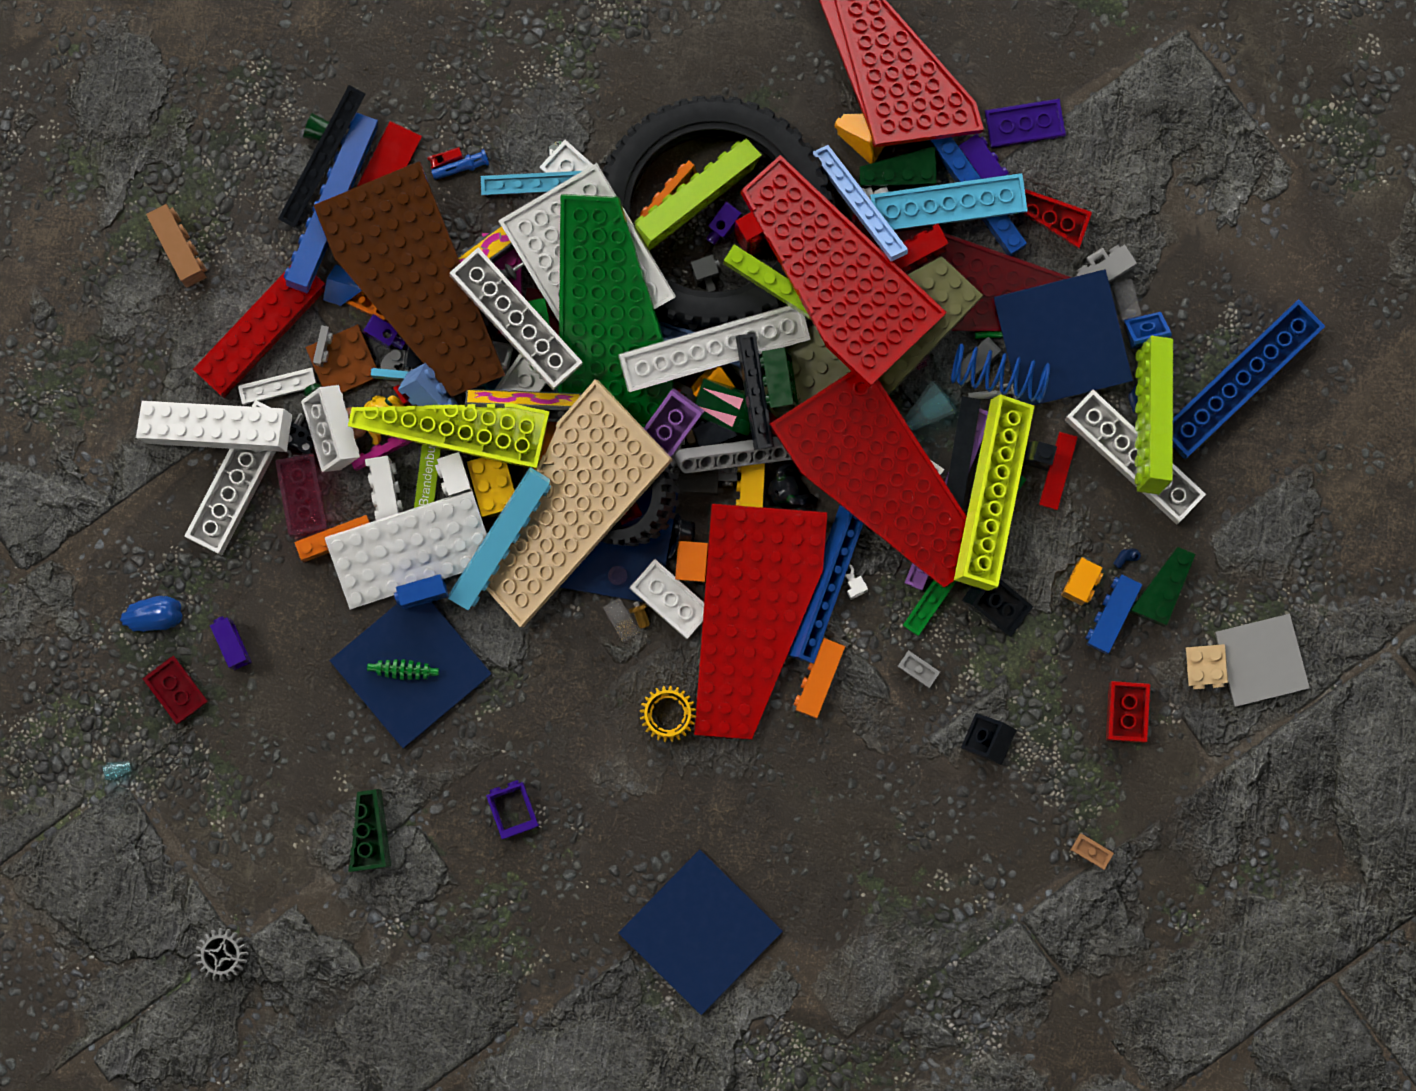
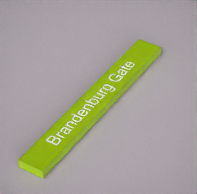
[414,390,447,508]

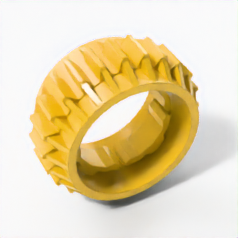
[640,686,696,742]

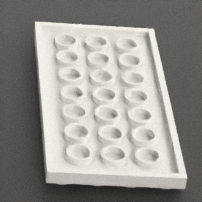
[325,490,487,609]

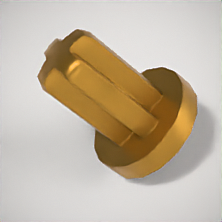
[628,601,650,629]

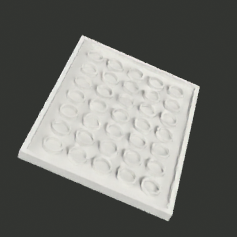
[499,163,676,321]

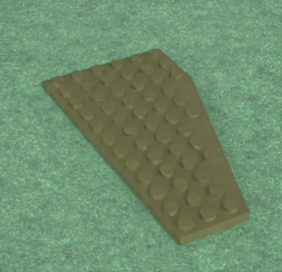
[742,256,984,419]

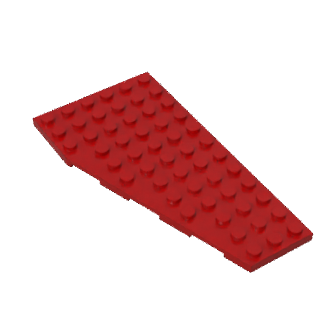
[740,155,947,388]

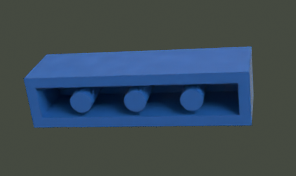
[1085,574,1143,655]

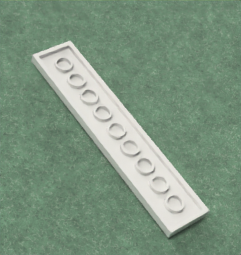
[618,305,810,392]

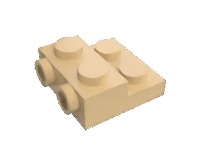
[1186,644,1228,689]

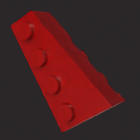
[1022,189,1092,250]
[735,212,769,256]
[883,223,949,273]

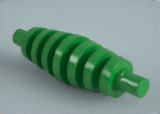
[367,659,439,680]

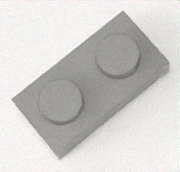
[313,325,333,367]
[897,650,940,688]

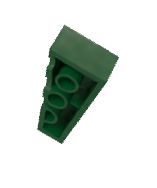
[1129,547,1196,627]

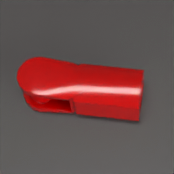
[427,147,463,170]

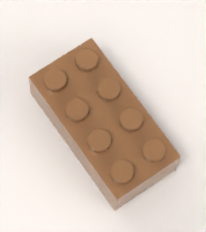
[146,204,207,288]

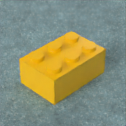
[467,458,515,519]

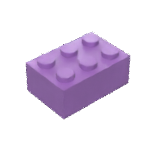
[644,388,704,457]

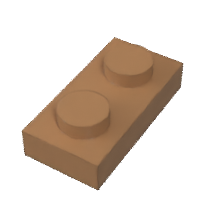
[1070,833,1114,870]

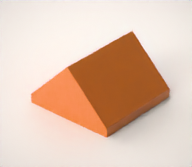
[675,541,709,583]

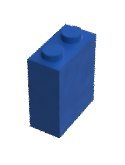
[394,574,449,609]

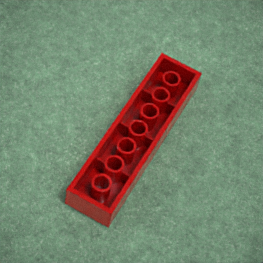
[193,264,326,398]

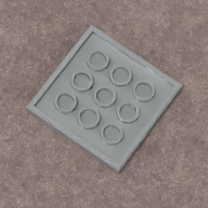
[1214,614,1310,707]

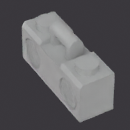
[1075,244,1137,283]

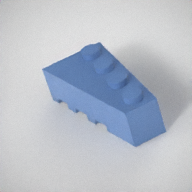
[398,363,457,406]

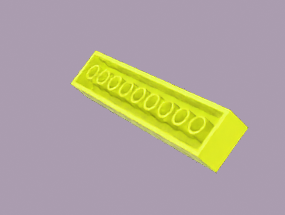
[954,394,1034,591]

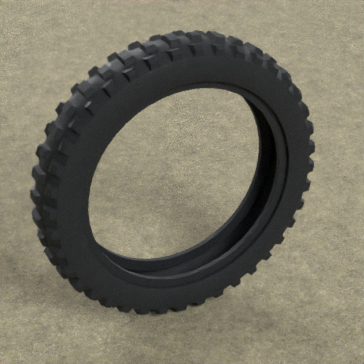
[602,95,832,332]

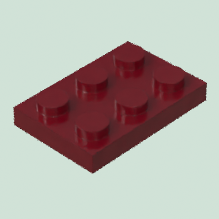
[142,655,209,725]

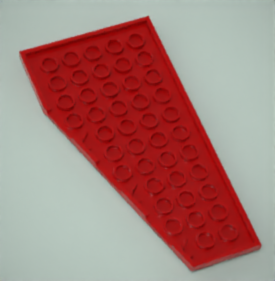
[769,371,967,587]
[694,504,827,739]

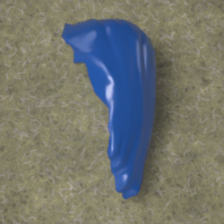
[120,596,182,632]

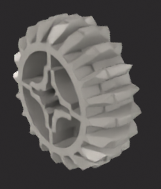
[195,928,248,981]

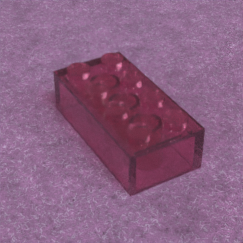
[275,453,329,538]

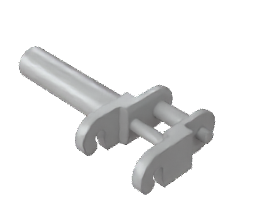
[968,381,1017,400]

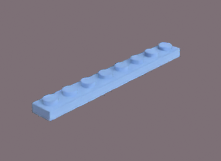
[813,145,908,261]

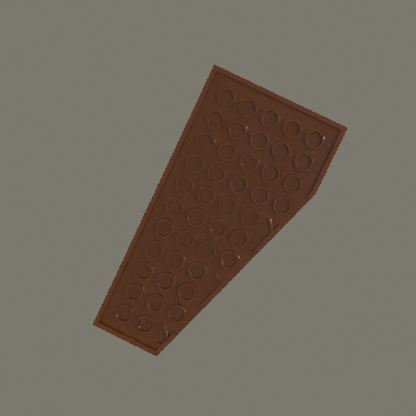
[313,161,506,397]

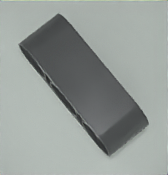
[949,337,1002,388]

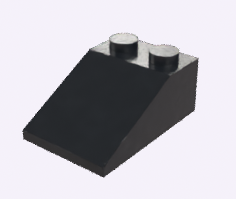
[962,579,1033,637]

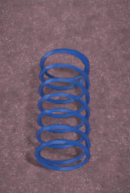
[951,343,1050,403]

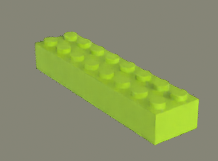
[634,138,761,251]
[1135,336,1173,495]

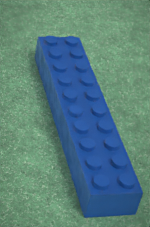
[1173,299,1325,459]

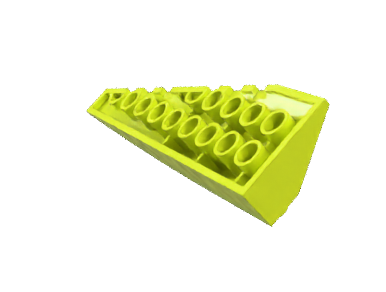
[348,403,549,470]

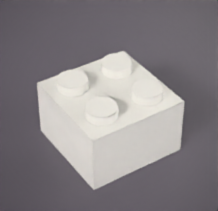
[435,452,473,497]

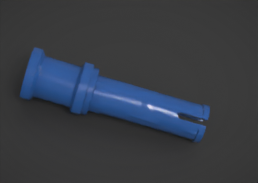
[431,149,490,180]

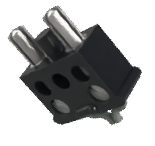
[287,413,315,459]

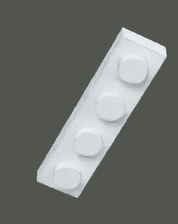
[238,368,316,405]

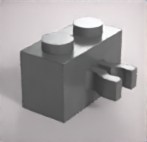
[691,255,721,292]

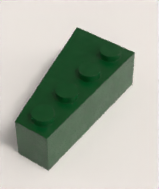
[859,146,936,190]
[348,789,391,872]

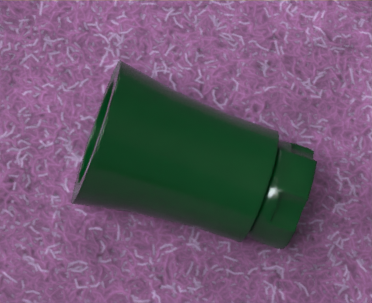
[303,113,346,147]

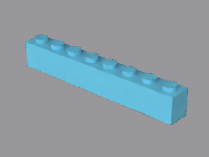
[449,467,551,610]

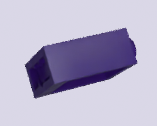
[210,616,252,670]
[486,780,539,839]

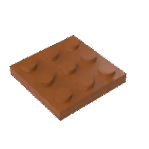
[305,324,377,394]

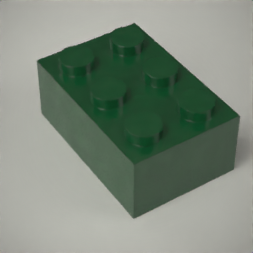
[760,347,799,413]

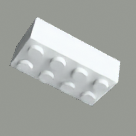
[301,385,360,472]

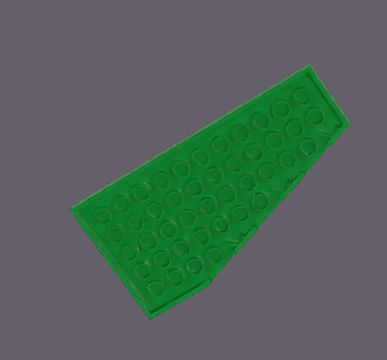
[558,194,673,428]

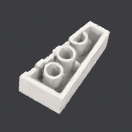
[365,456,403,520]

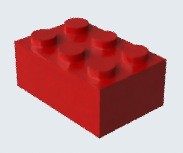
[1106,681,1150,743]

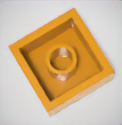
[1061,558,1103,606]

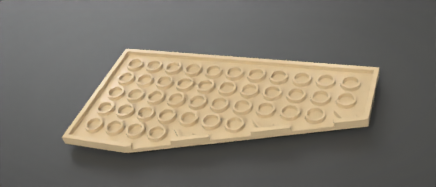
[486,380,673,627]

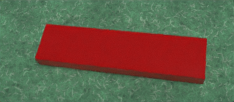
[1039,432,1078,510]

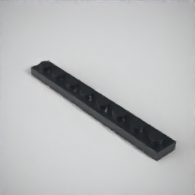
[278,85,366,228]

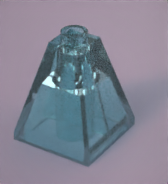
[905,381,959,430]

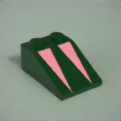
[694,378,751,436]

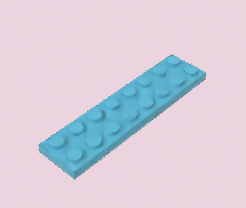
[870,173,1028,231]

